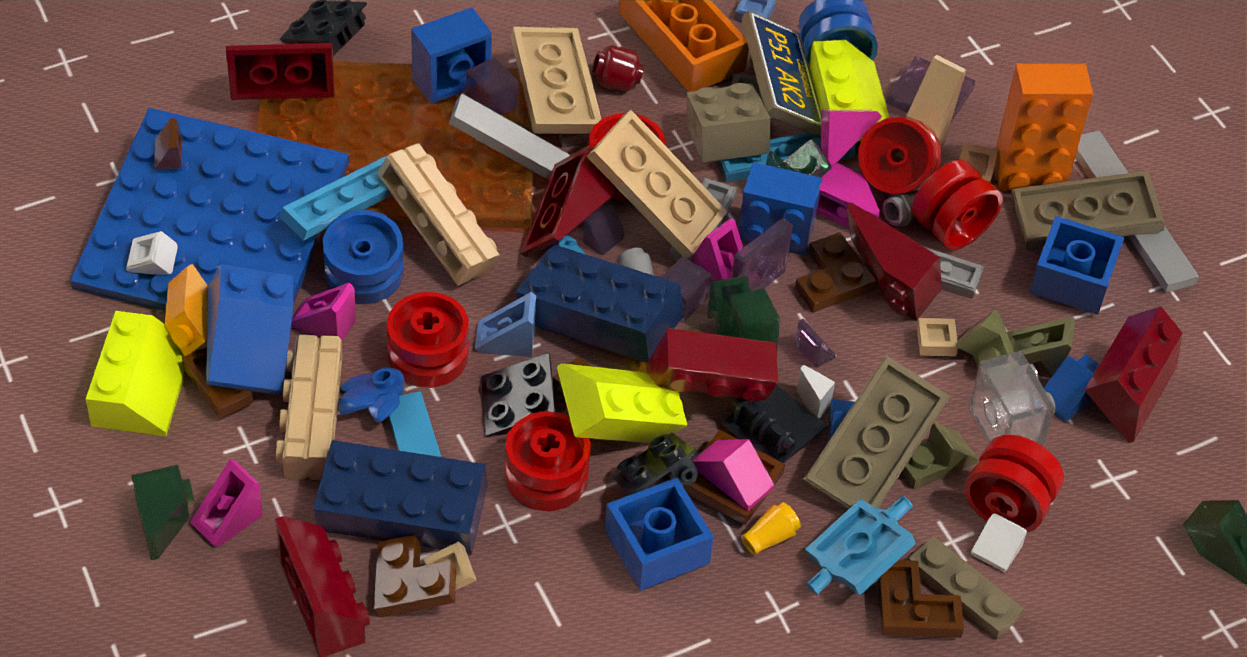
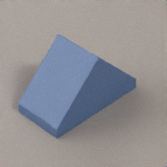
[475,292,536,357]

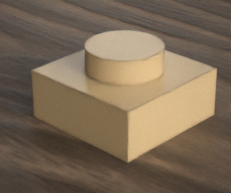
[959,143,998,182]
[916,318,958,356]
[423,542,477,590]

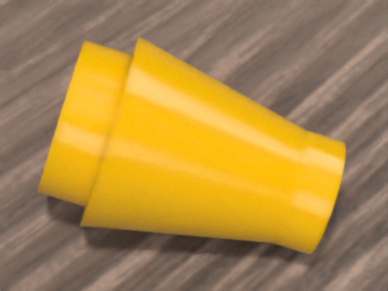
[741,502,801,555]

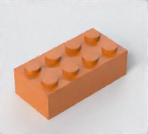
[619,0,749,92]
[994,64,1093,191]

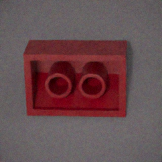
[226,43,335,100]
[1084,306,1183,443]
[646,328,778,401]
[275,516,370,657]

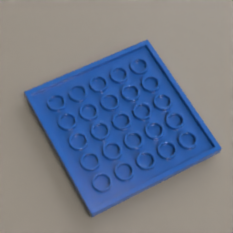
[70,108,350,311]

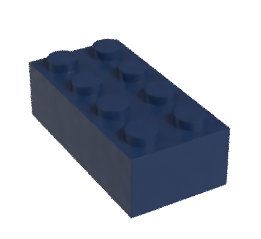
[516,244,684,363]
[313,440,488,555]

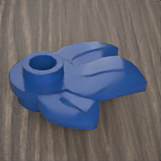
[339,368,405,423]

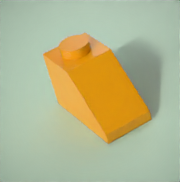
[165,264,208,356]

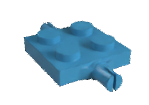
[805,495,916,596]

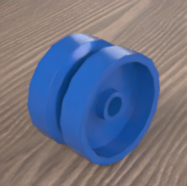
[798,0,878,65]
[323,210,404,304]

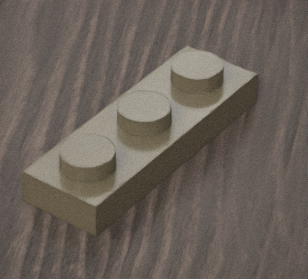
[908,536,1024,640]

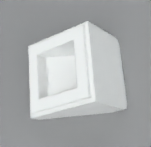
[126,231,178,275]
[797,365,835,419]
[970,513,1027,573]

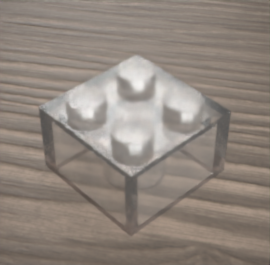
[968,351,1055,446]

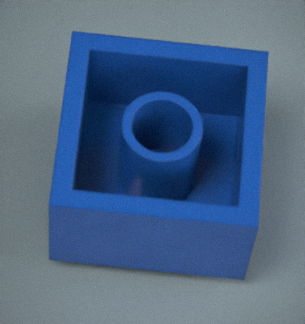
[411,7,492,104]
[738,162,822,256]
[1029,216,1124,315]
[605,478,714,591]

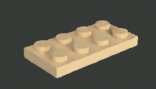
[511,27,601,134]
[587,110,728,260]

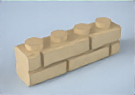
[377,143,500,286]
[276,335,343,480]

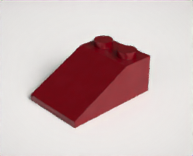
[520,146,618,257]
[847,202,942,321]

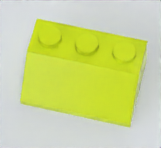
[809,40,890,141]
[86,311,186,437]
[556,363,687,443]

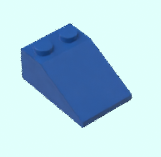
[206,264,293,395]

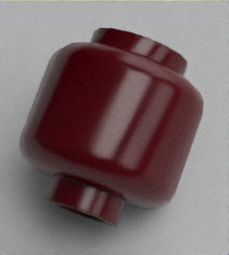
[592,45,644,93]

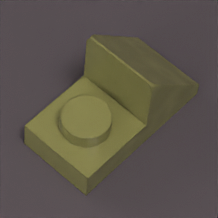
[956,309,1020,388]
[1007,317,1075,376]
[901,422,978,490]

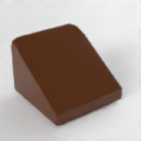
[154,118,182,170]

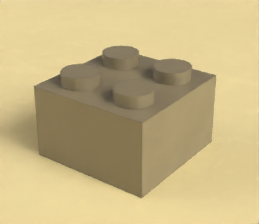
[686,83,770,162]

